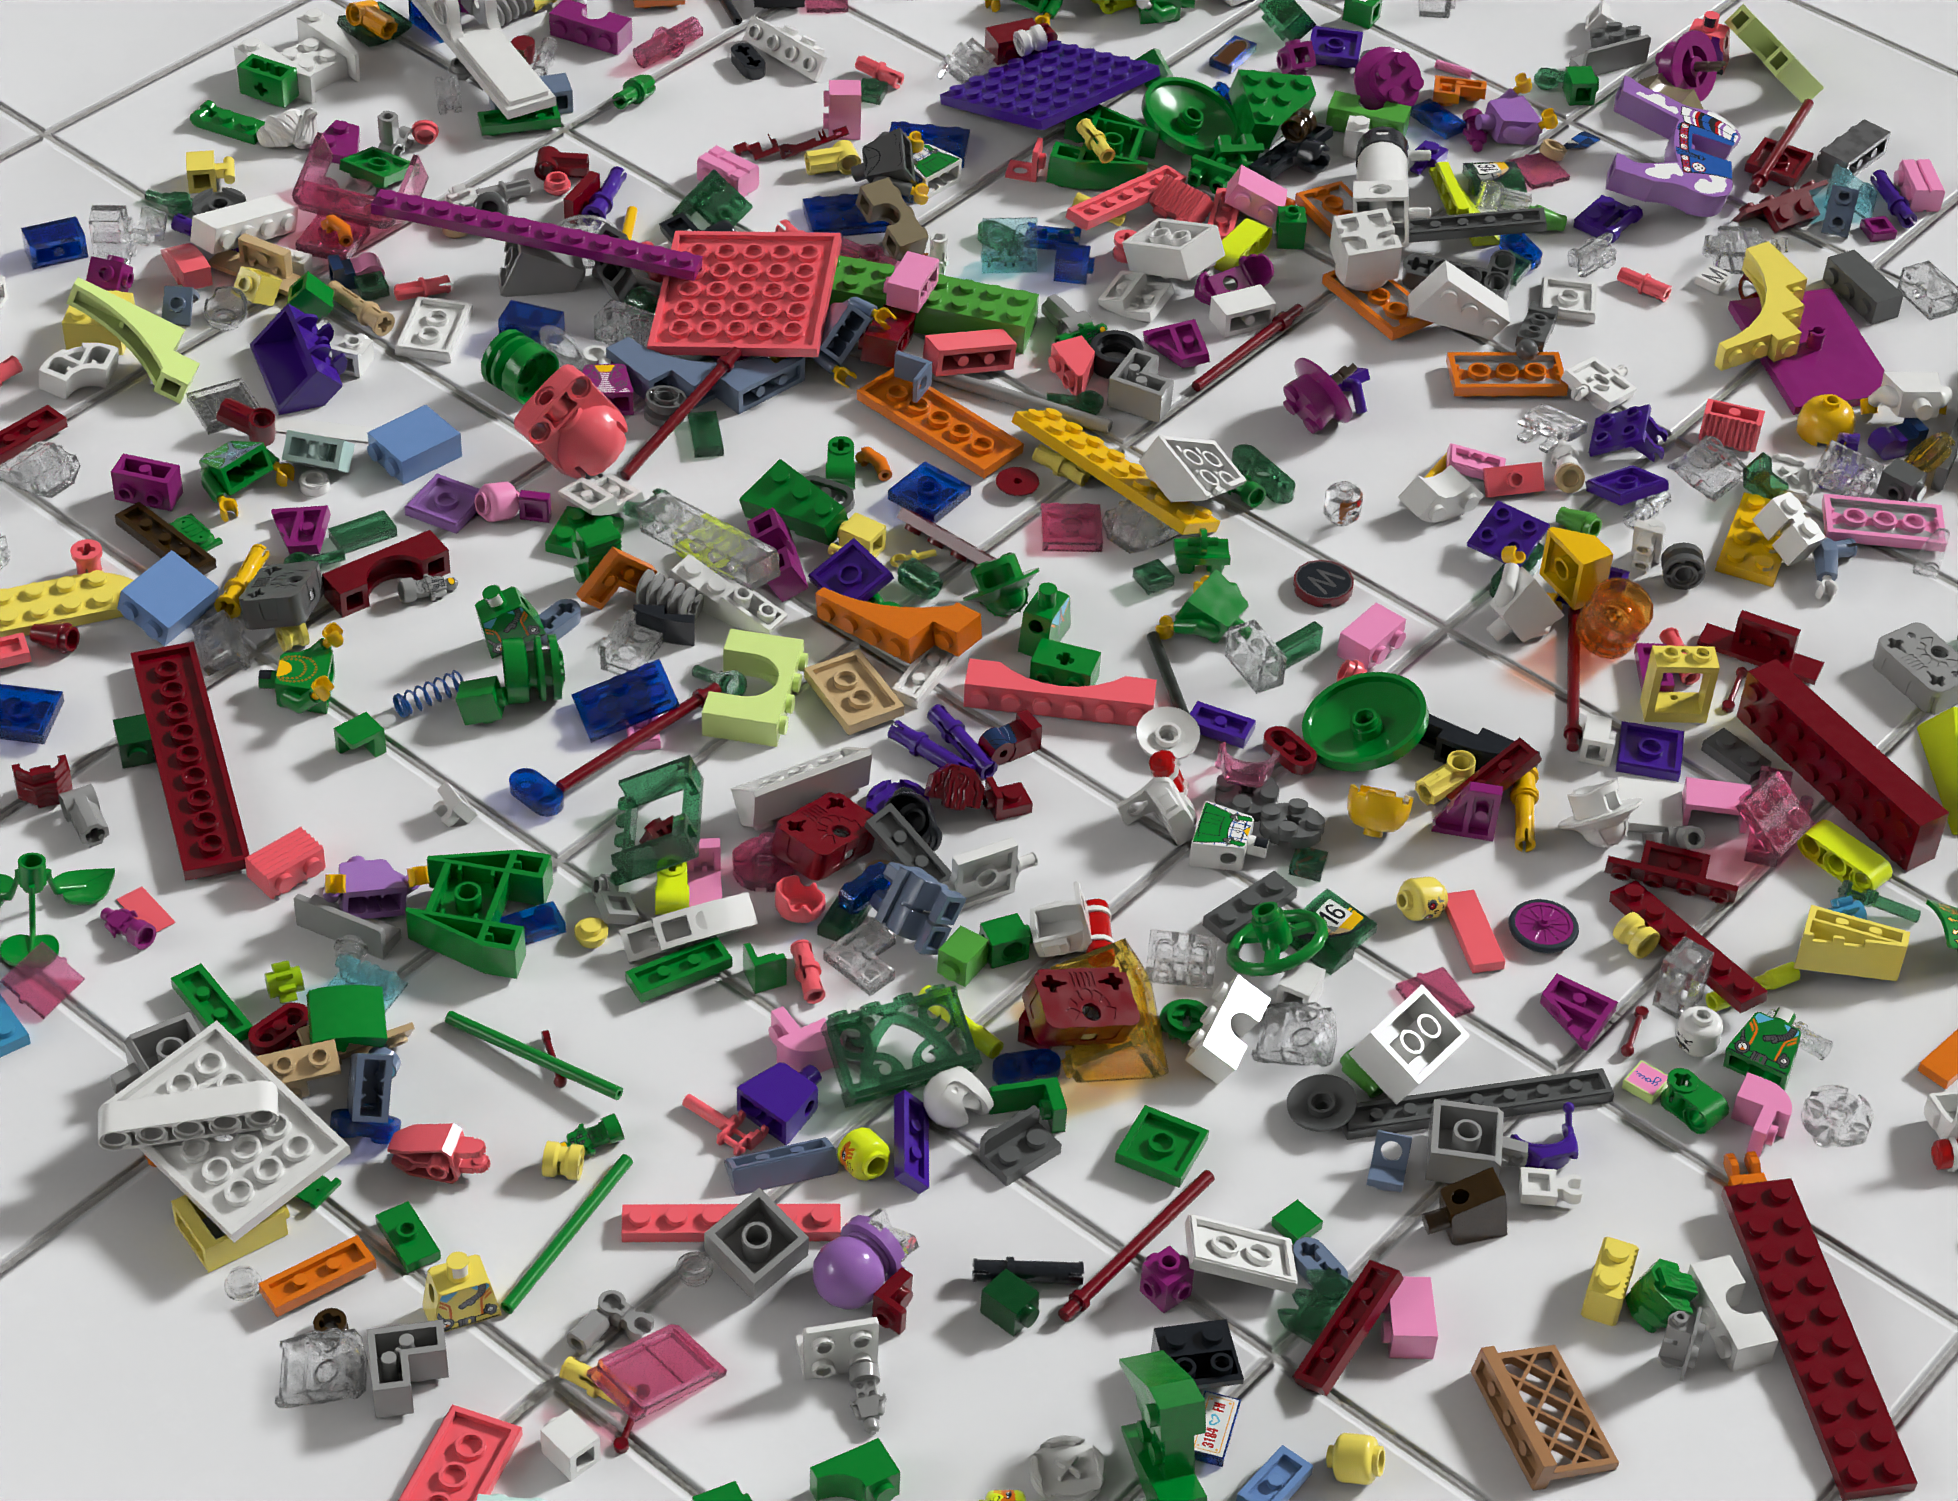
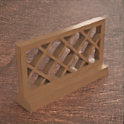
[1470,1345,1619,1491]

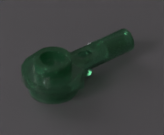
[1533,68,1565,90]
[145,189,193,216]
[1046,390,1104,415]
[284,549,346,569]
[692,665,747,696]

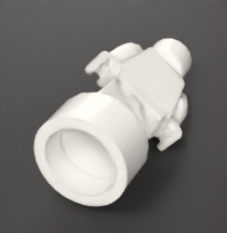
[1551,440,1579,469]

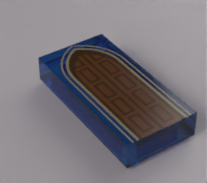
[1209,35,1257,74]

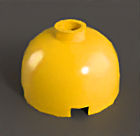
[1796,394,1856,449]
[1347,784,1413,838]

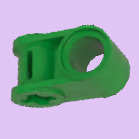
[826,436,855,489]
[1660,1068,1729,1134]

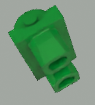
[1210,133,1265,169]
[1187,154,1238,194]
[1173,528,1231,574]

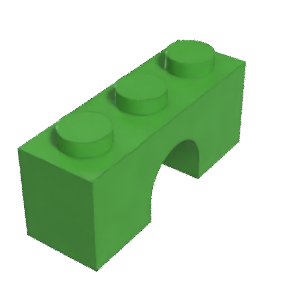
[1326,90,1411,137]

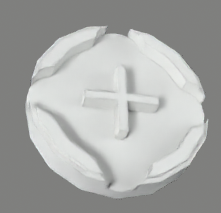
[1759,453,1817,502]
[1030,1435,1106,1501]

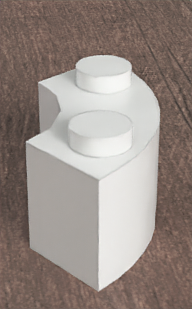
[39,343,119,399]
[1398,465,1485,523]

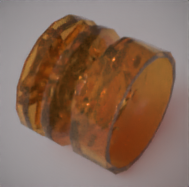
[1576,577,1653,659]

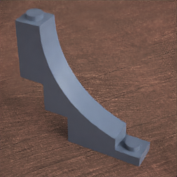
[606,337,805,414]

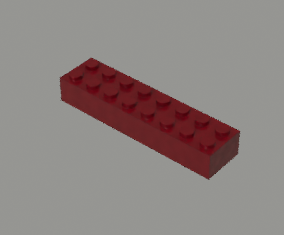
[1736,659,1949,872]

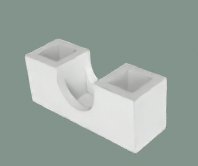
[1185,975,1271,1084]
[1688,1255,1778,1372]

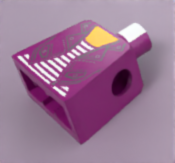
[582,358,634,416]

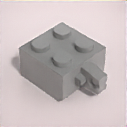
[111,1011,202,1094]
[1425,1099,1528,1184]

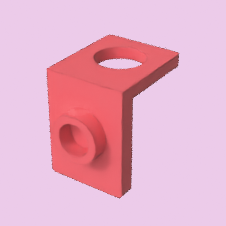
[1005,137,1046,182]

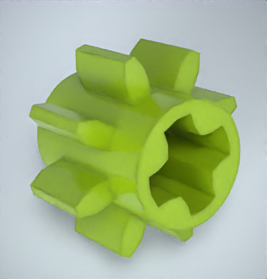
[264,961,305,1004]

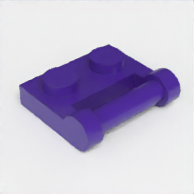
[1573,195,1643,244]

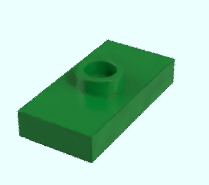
[375,1201,441,1273]

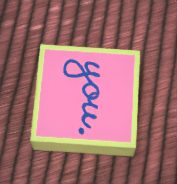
[1622,1060,1668,1105]

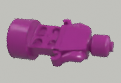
[1462,108,1488,152]
[100,907,156,950]

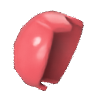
[775,875,826,923]

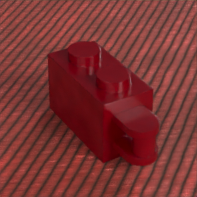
[984,18,1058,65]

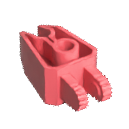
[387,1123,491,1184]

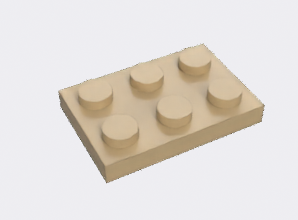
[804,649,905,735]

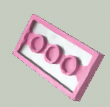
[1822,494,1947,552]

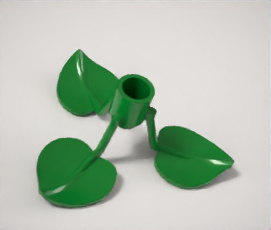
[0,852,115,969]

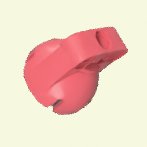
[514,364,628,479]

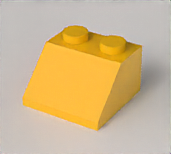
[1539,527,1613,610]

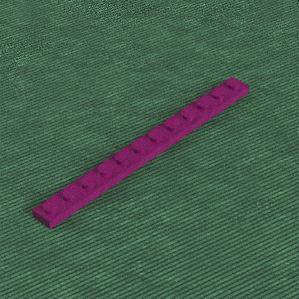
[371,189,703,281]

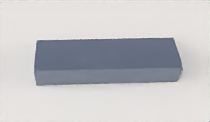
[724,1137,839,1195]

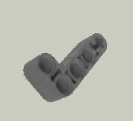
[1402,250,1516,301]

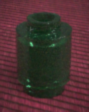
[897,558,943,599]

